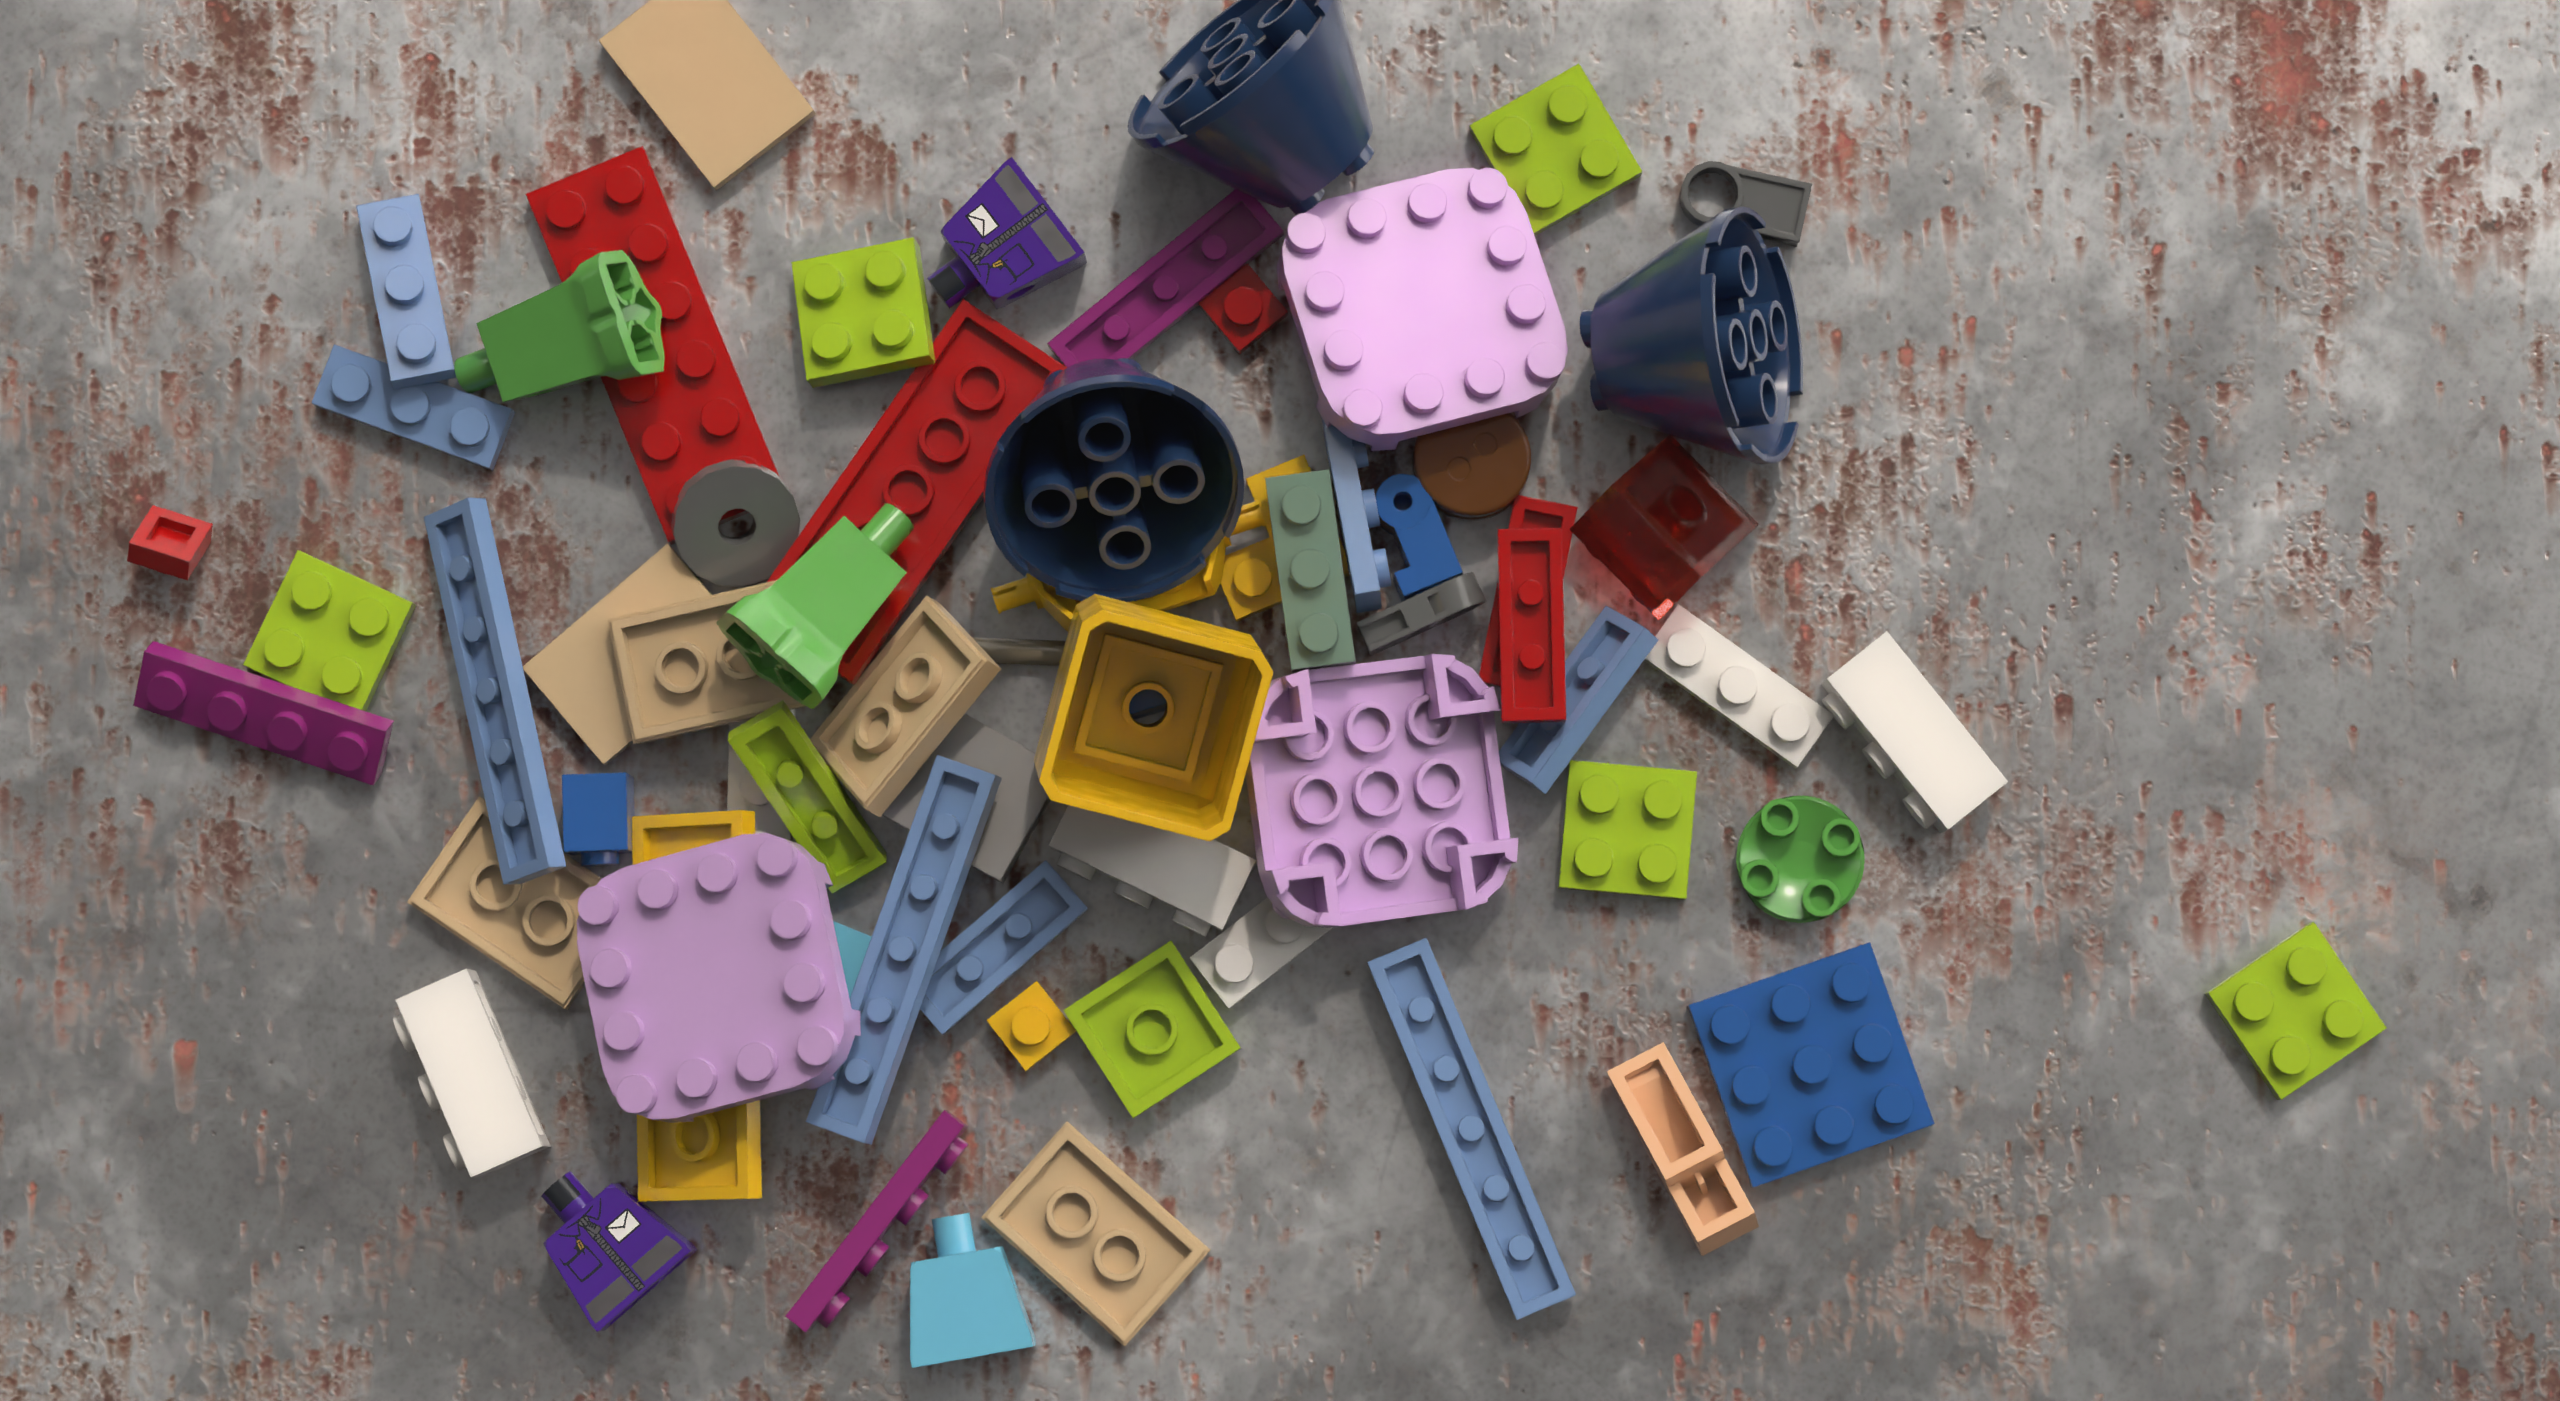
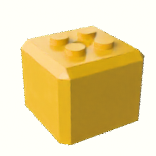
[1034,594,1273,842]

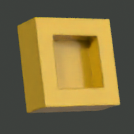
[986,981,1077,1071]

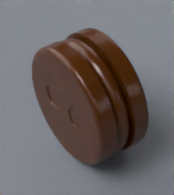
[1412,413,1531,521]

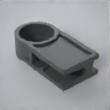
[1680,161,1812,247]
[1357,572,1486,656]

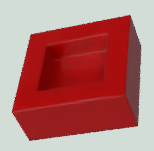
[1199,263,1288,355]
[127,505,213,581]

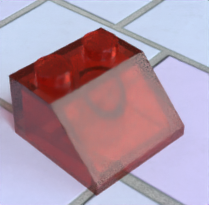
[1570,435,1759,620]

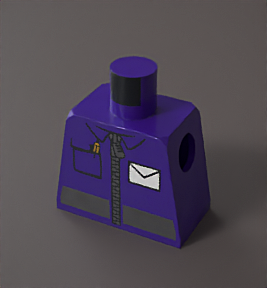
[927,157,1087,309]
[541,1171,698,1332]

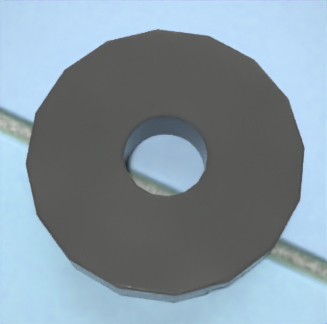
[671,460,800,587]

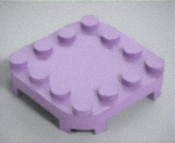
[1276,168,1568,451]
[1246,654,1518,928]
[577,833,861,1123]

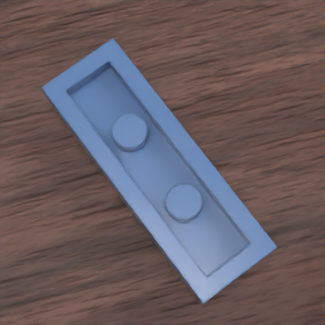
[356,194,456,390]
[312,344,515,471]
[1321,417,1391,613]
[1499,606,1658,794]
[920,860,1088,1035]

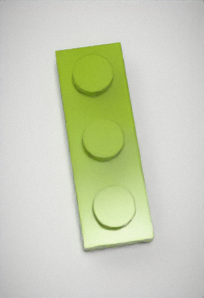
[728,700,887,894]

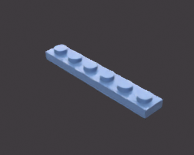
[424,498,566,885]
[806,755,1002,1145]
[1367,937,1576,1320]

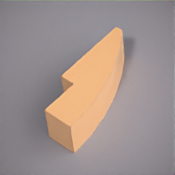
[1607,1042,1759,1256]

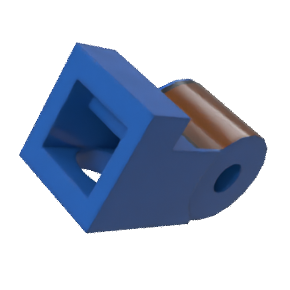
[1376,473,1463,602]

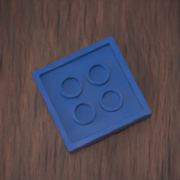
[1687,942,1935,1188]

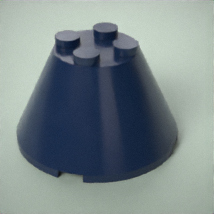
[1127,0,1374,215]
[1580,206,1803,465]
[984,358,1244,602]

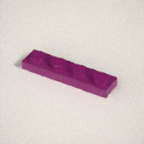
[1047,189,1284,368]
[133,641,394,786]
[785,1110,969,1332]

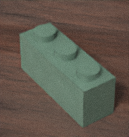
[1265,469,1356,673]

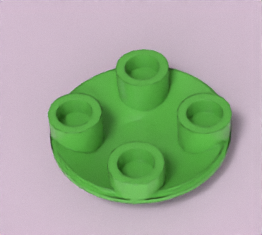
[1736,796,1865,923]

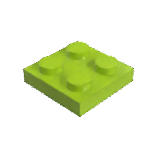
[1469,63,1642,236]
[791,237,935,388]
[243,550,416,711]
[1558,760,1697,900]
[2205,922,2387,1100]
[1063,940,1241,1118]

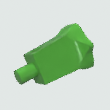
[454,250,665,402]
[716,503,914,709]

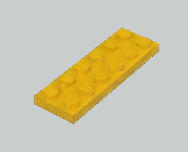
[632,810,762,1202]

